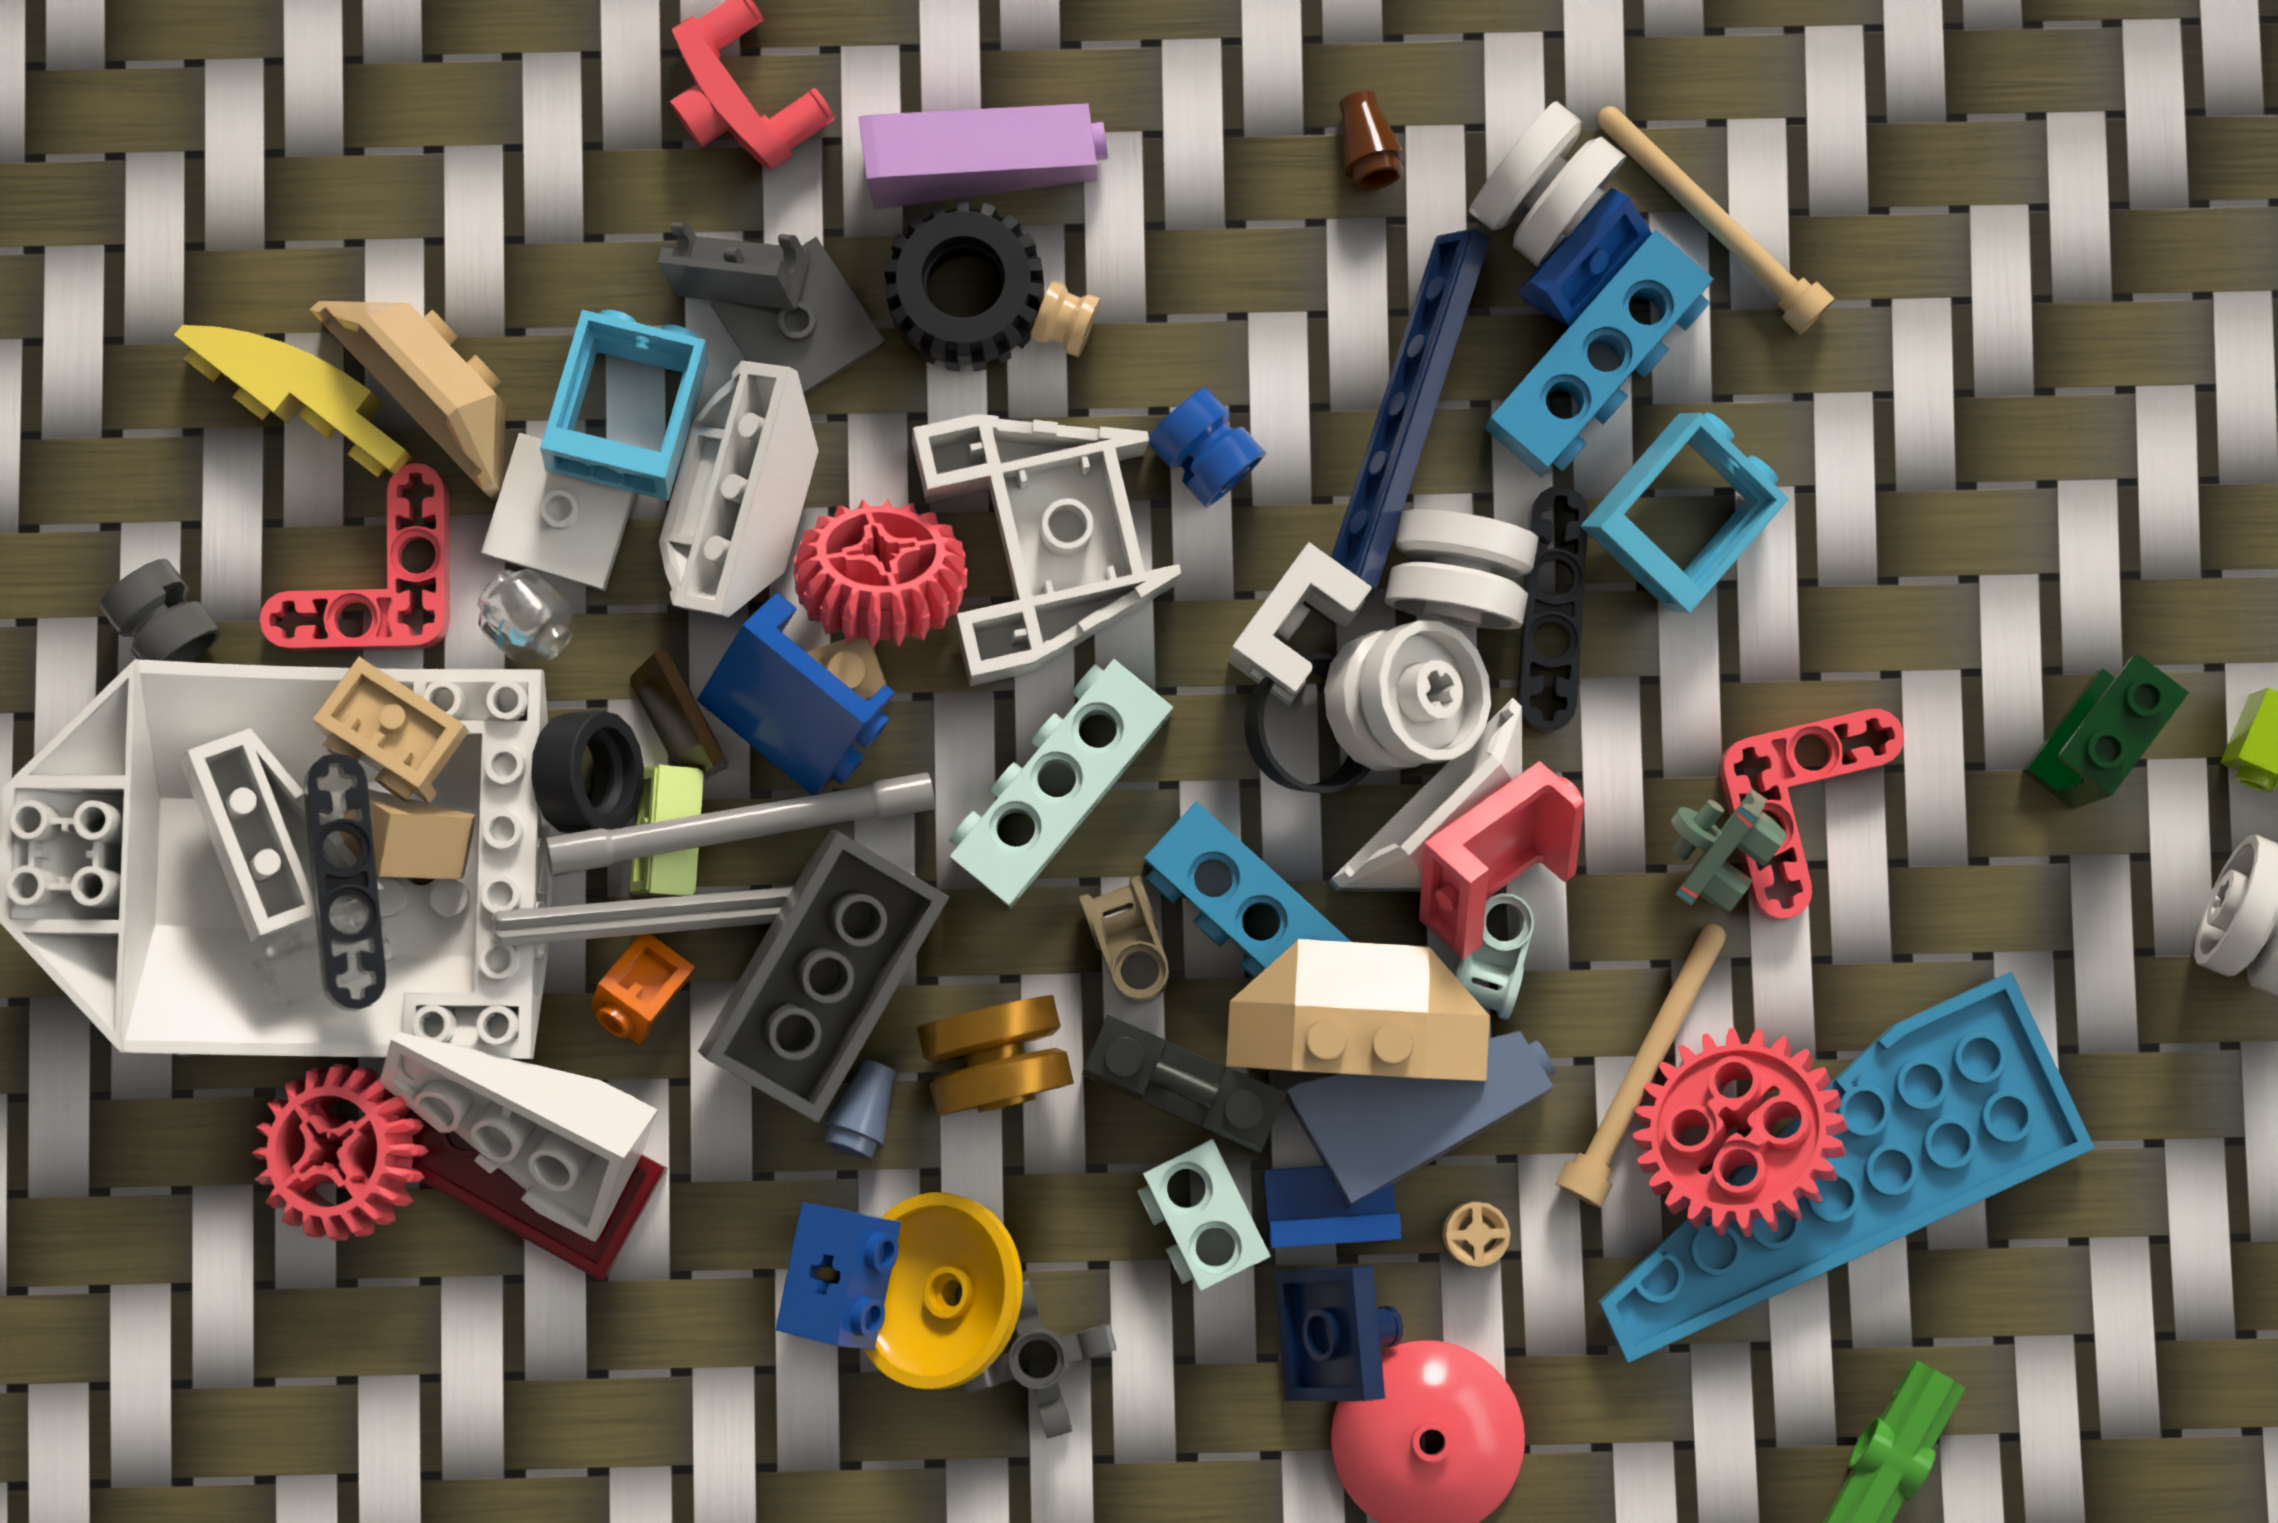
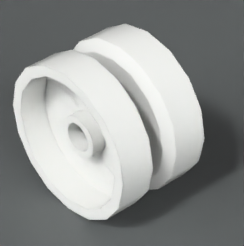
[1468,101,1626,267]
[1384,509,1539,630]
[1324,621,1491,771]
[2194,834,2278,997]

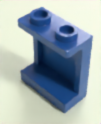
[696,592,895,795]

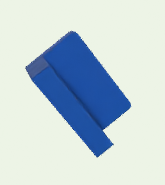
[1518,187,1652,327]
[1264,1166,1402,1248]

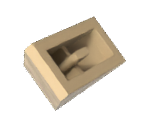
[340,785,476,879]

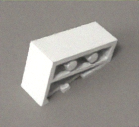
[180,728,385,942]

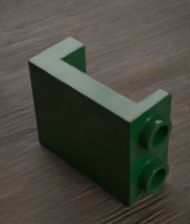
[2022,655,2189,809]

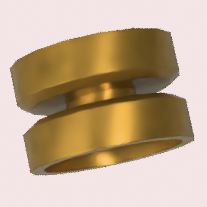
[916,995,1074,1116]

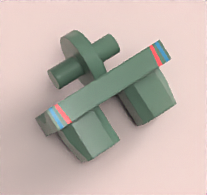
[1671,789,1787,913]

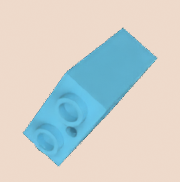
[540,310,708,501]
[1580,412,1789,613]

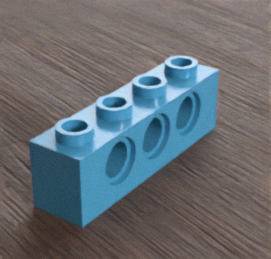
[1484,230,1714,477]
[1144,801,1351,979]

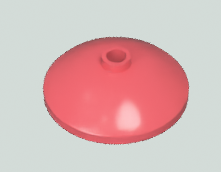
[1331,1340,1525,1523]

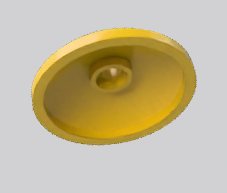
[863,1192,1023,1390]

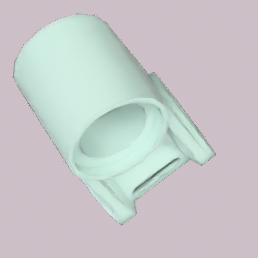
[1453,893,1534,1021]

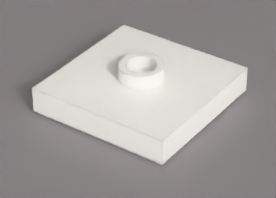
[481,433,636,591]

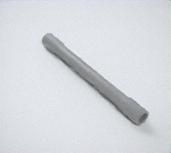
[545,772,935,876]

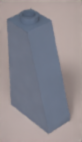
[1285,1031,1556,1209]

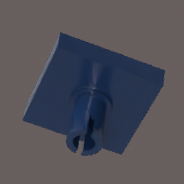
[1274,1266,1403,1401]

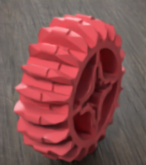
[794,499,968,648]
[252,1064,429,1241]

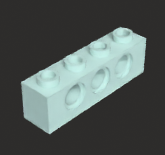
[949,659,1173,909]

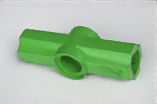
[1822,1359,1965,1523]

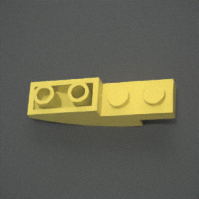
[174,325,416,478]

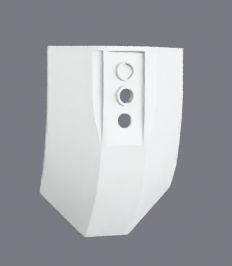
[0,658,554,1059]

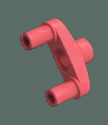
[670,0,836,171]

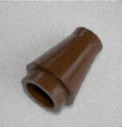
[1339,91,1406,190]

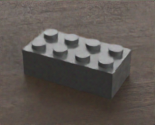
[698,828,949,1123]

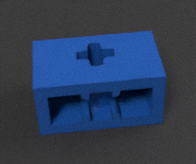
[775,1202,901,1350]

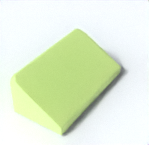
[630,765,704,897]

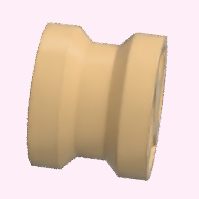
[1031,280,1101,357]
[1441,1201,1511,1267]

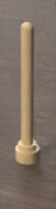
[1597,106,1835,336]
[1555,924,1726,1208]

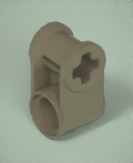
[1079,875,1169,1004]

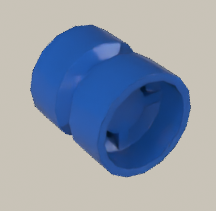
[1148,387,1266,508]

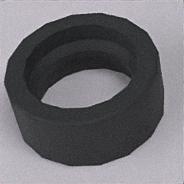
[531,711,644,834]

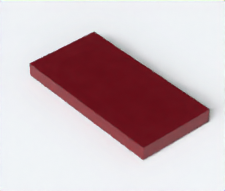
[405,1110,668,1282]

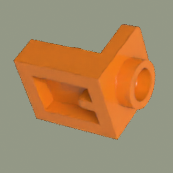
[590,934,695,1045]

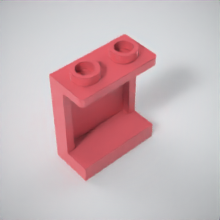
[1419,761,1585,959]

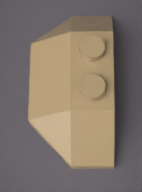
[310,301,506,502]
[1226,939,1490,1081]

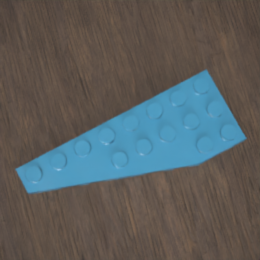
[1597,972,2095,1363]

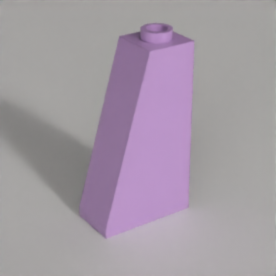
[858,103,1108,210]

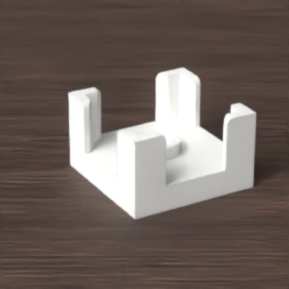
[1229,542,1372,706]

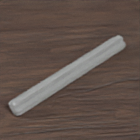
[492,886,794,947]

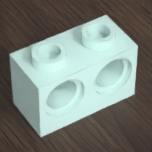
[1137,1139,1271,1291]

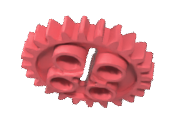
[1633,1028,1847,1237]

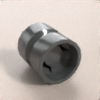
[99,558,221,662]

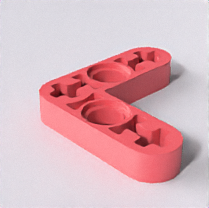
[259,463,450,652]
[1719,709,1904,920]

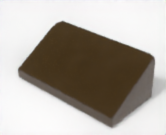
[630,649,728,781]

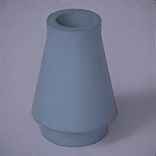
[823,1059,897,1160]

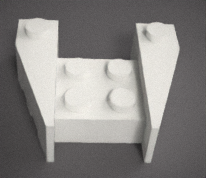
[912,414,1181,687]

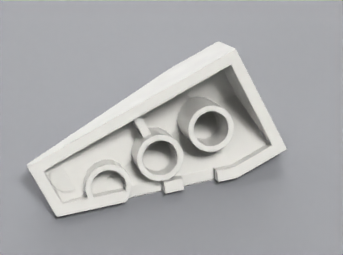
[379,1032,657,1242]

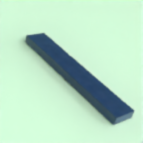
[1331,228,1491,589]

